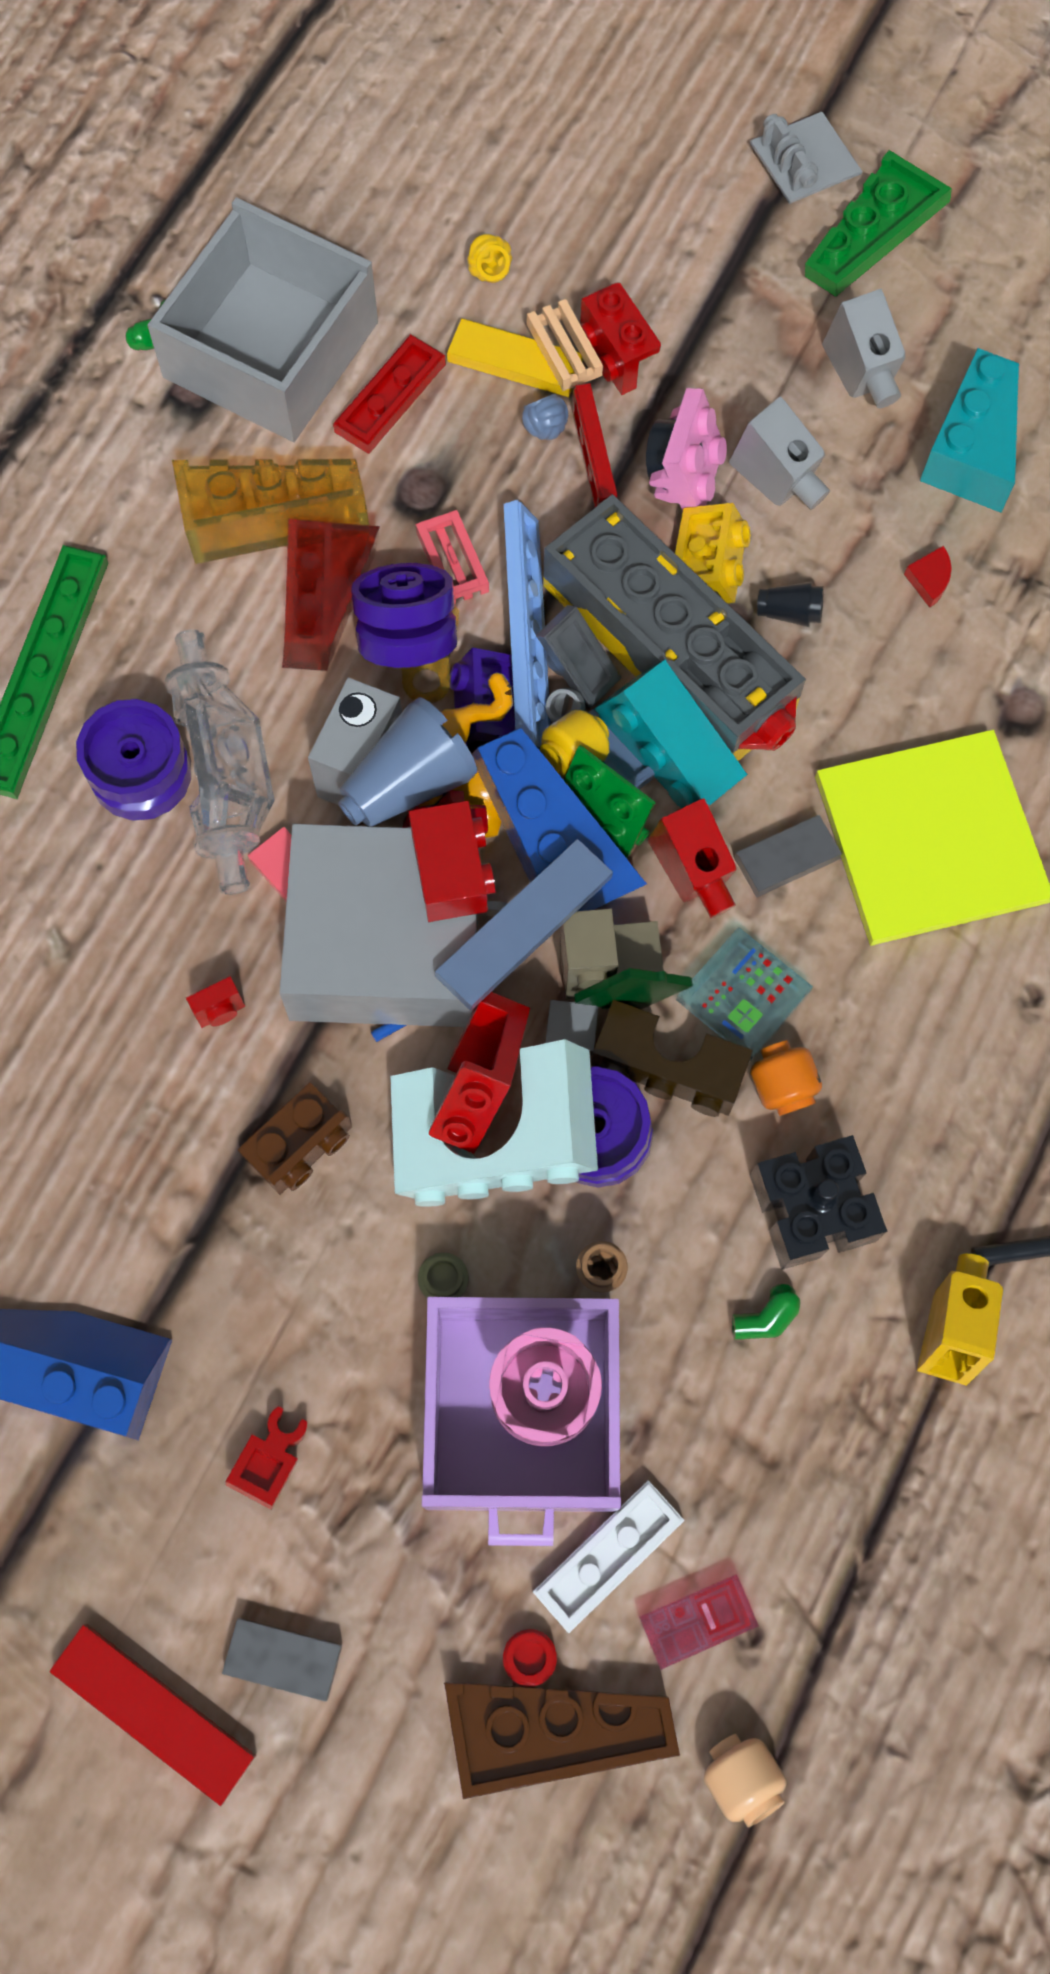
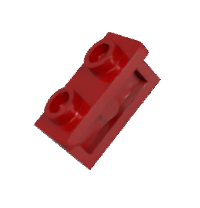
[580,282,661,395]

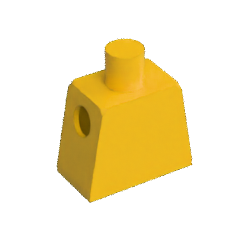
[917,1253,1003,1386]

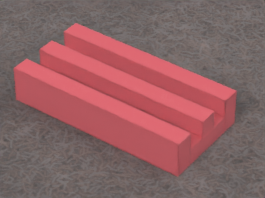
[416,510,489,604]

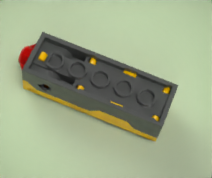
[543,494,806,761]

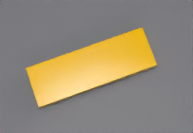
[447,318,583,397]

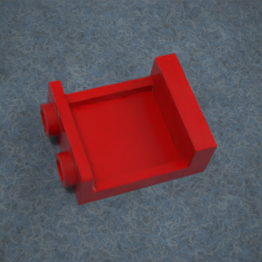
[429,992,530,1154]

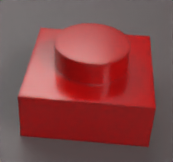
[186,976,245,1028]

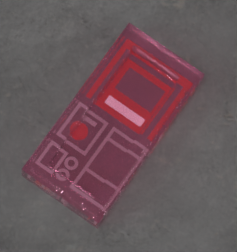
[638,1574,759,1670]

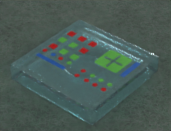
[676,927,813,1061]

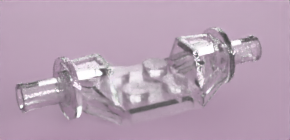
[165,629,275,895]

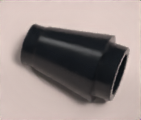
[757,581,824,627]

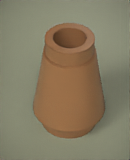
[576,1241,628,1293]

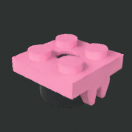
[646,388,727,511]

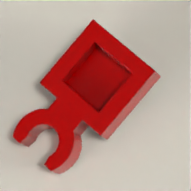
[225,1406,307,1510]

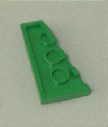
[805,150,952,297]

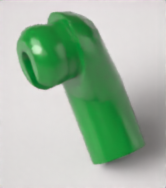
[732,1283,801,1340]

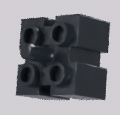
[750,1135,888,1270]

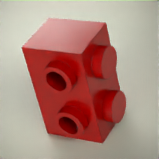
[408,801,496,922]

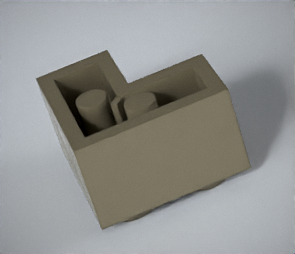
[560,909,664,1000]

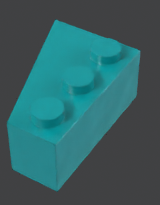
[920,348,1019,513]
[593,659,748,808]

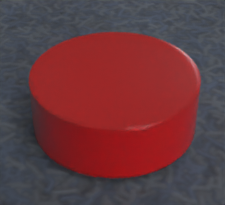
[503,1629,557,1687]

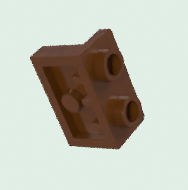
[237,1082,352,1195]

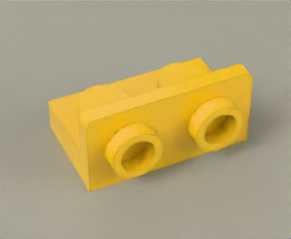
[675,503,751,603]

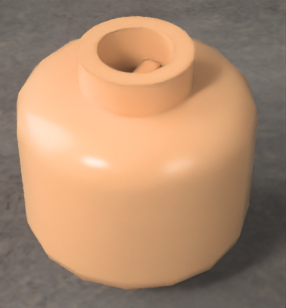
[704,1734,787,1827]

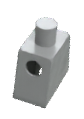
[822,289,905,408]
[729,396,830,510]

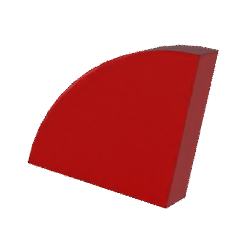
[904,546,952,608]

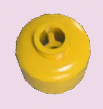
[539,709,610,778]

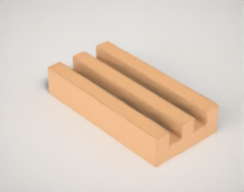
[527,299,603,391]

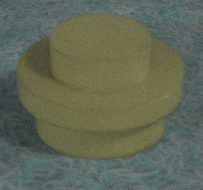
[418,1253,469,1299]

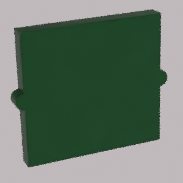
[574,968,693,1009]

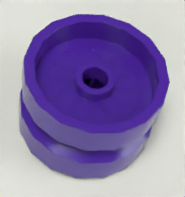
[351,563,457,668]
[76,699,192,821]
[576,1067,654,1188]

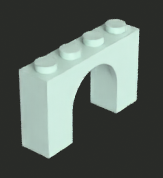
[390,1039,598,1207]

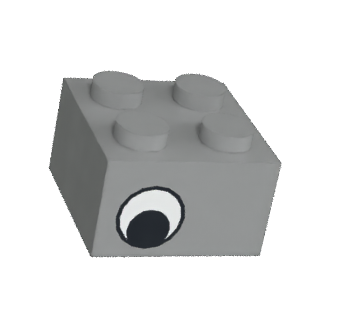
[308,677,402,805]

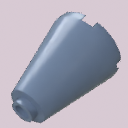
[338,697,477,827]

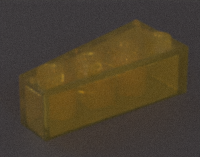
[172,459,370,564]

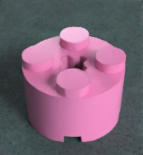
[489,1328,602,1446]

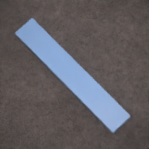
[503,499,551,749]

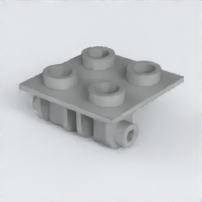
[750,112,862,204]

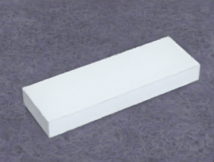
[532,1480,685,1633]

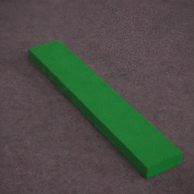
[0,545,109,800]

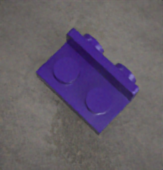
[449,647,516,748]

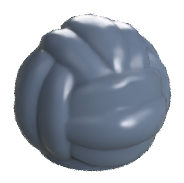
[522,394,569,440]

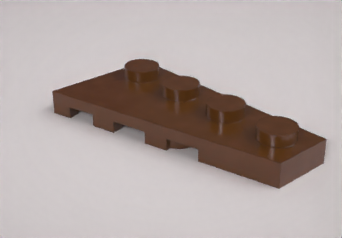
[444,1682,680,1799]

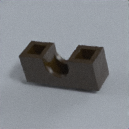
[591,1000,753,1117]

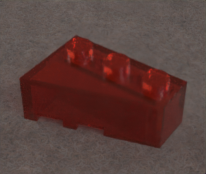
[282,519,380,671]

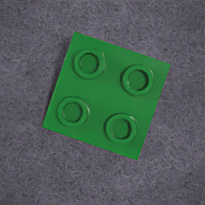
[564,745,656,860]

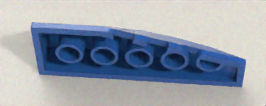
[0,1309,172,1441]

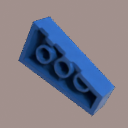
[472,728,647,912]

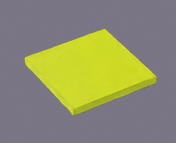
[815,730,1050,946]

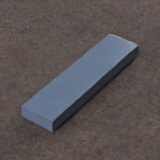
[435,839,613,1011]

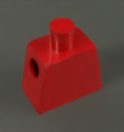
[648,798,737,919]

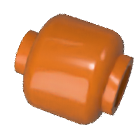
[751,1040,822,1116]

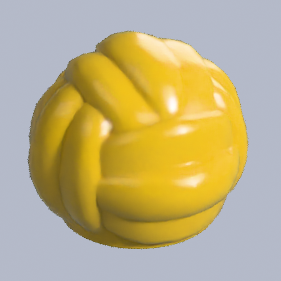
[467,234,512,283]

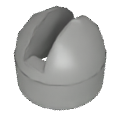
[546,688,585,723]

